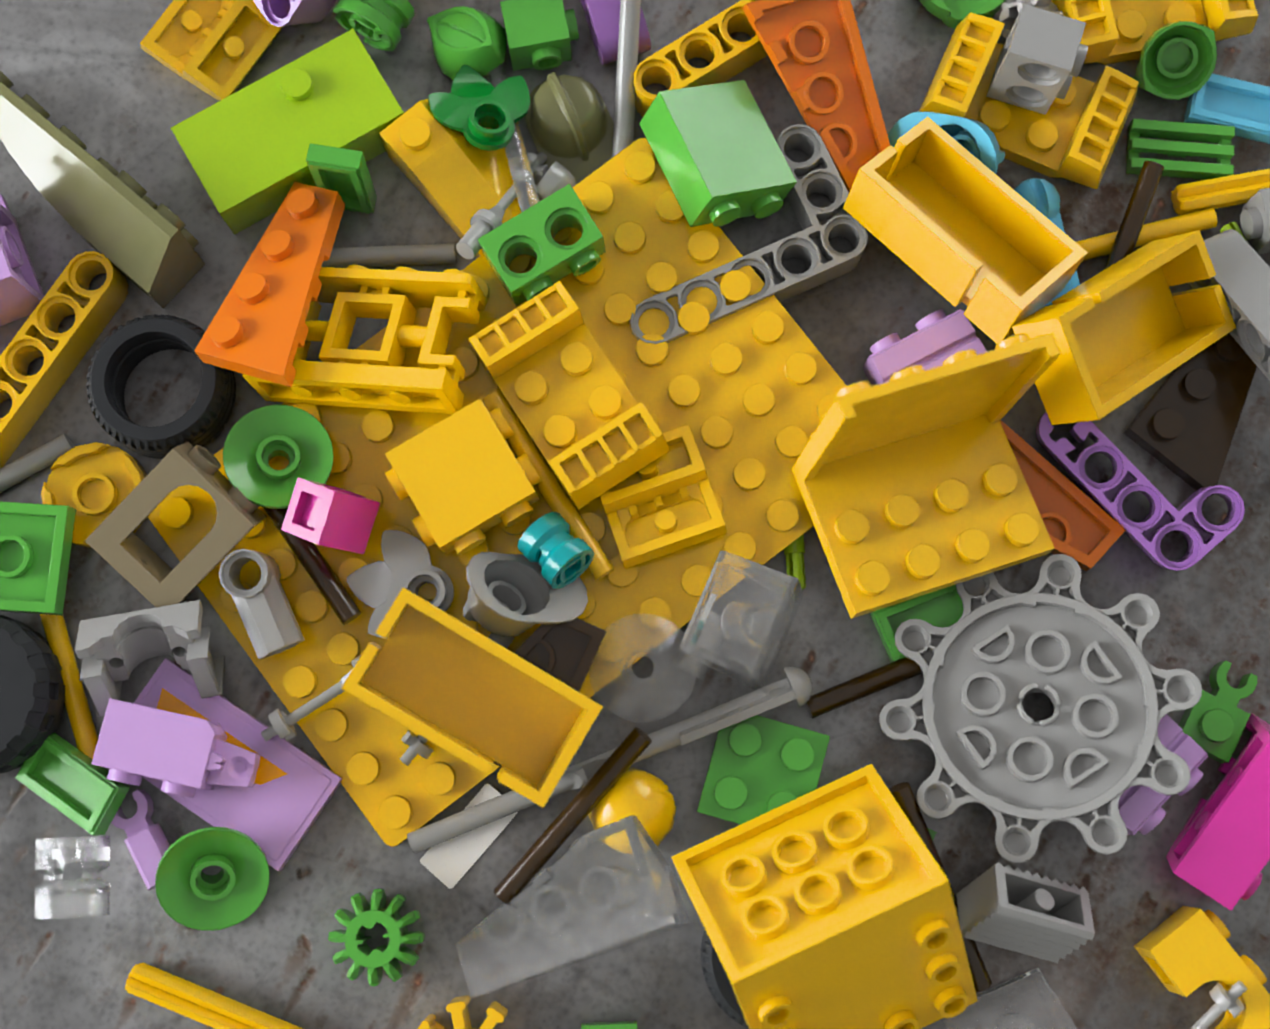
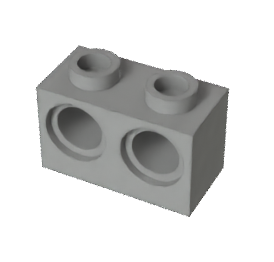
[986,4,1088,115]

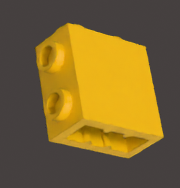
[385,398,542,555]

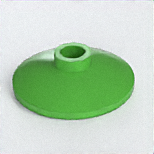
[223,405,333,509]
[155,827,270,931]

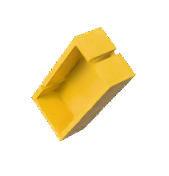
[843,116,1088,345]
[1012,230,1236,425]
[341,587,603,808]

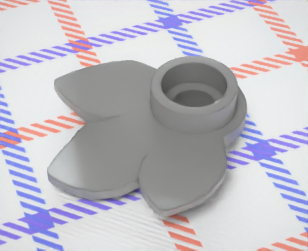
[347,530,454,639]

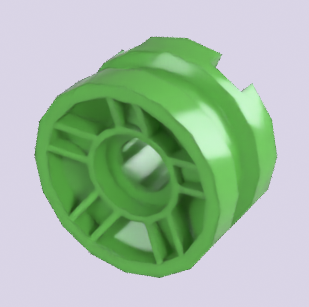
[332,0,415,51]

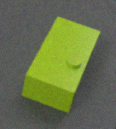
[171,29,404,235]

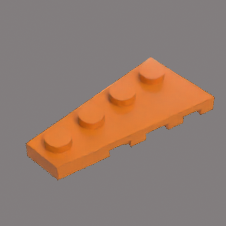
[742,0,890,192]
[1000,420,1126,571]

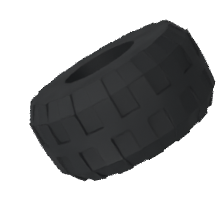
[0,615,65,773]

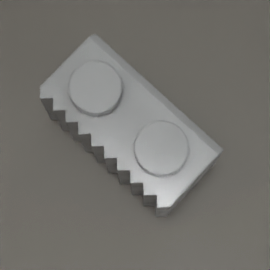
[956,861,1095,964]

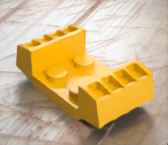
[1051,0,1258,65]
[919,12,1139,190]
[468,281,670,510]

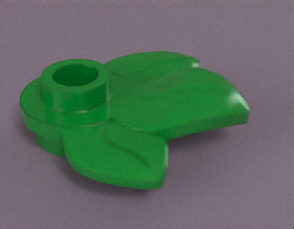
[428,64,530,151]

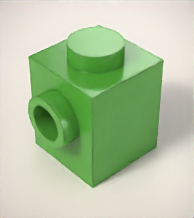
[500,0,579,71]

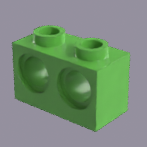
[478,184,606,306]

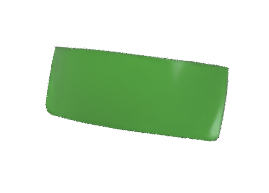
[427,6,507,80]
[1134,21,1217,100]

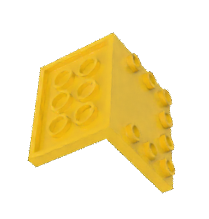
[792,333,1061,619]
[671,763,978,1029]

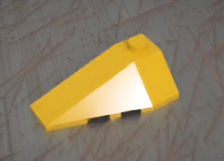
[379,99,531,258]

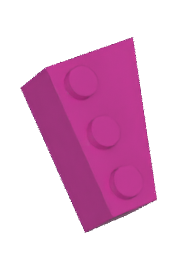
[1166,713,1270,911]

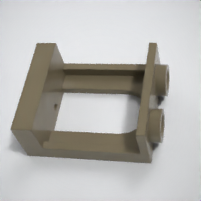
[85,442,267,607]

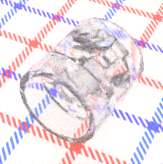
[34,835,110,919]

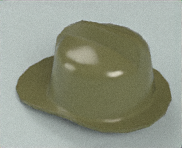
[525,72,614,184]

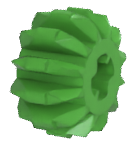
[328,888,425,986]

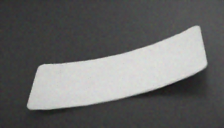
[420,784,518,889]

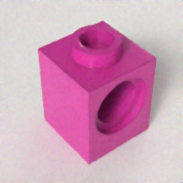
[281,477,380,554]

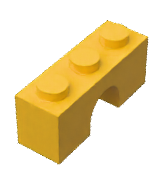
[1134,905,1270,1029]

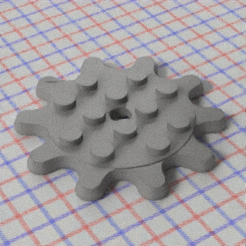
[879,554,1202,863]

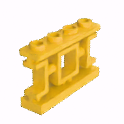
[243,265,487,414]

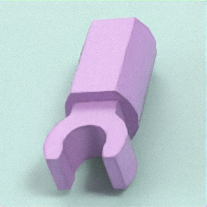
[111,790,170,890]

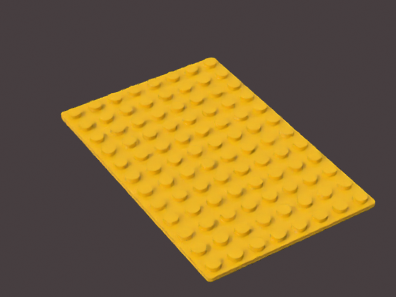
[148,138,847,846]

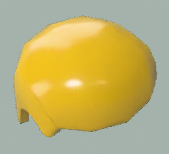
[589,767,676,853]

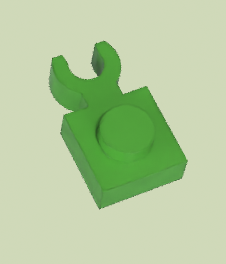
[1179,660,1257,763]

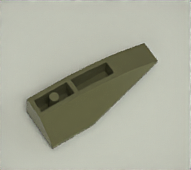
[0,71,205,309]

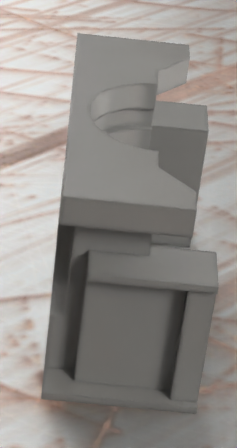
[75,600,225,717]

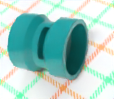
[517,512,594,589]

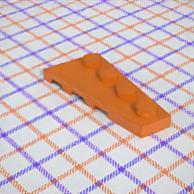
[194,182,345,387]

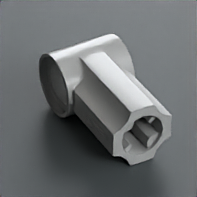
[219,549,305,659]

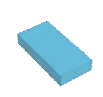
[1184,73,1270,144]

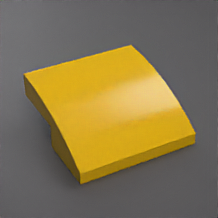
[140,0,284,101]
[600,424,727,569]

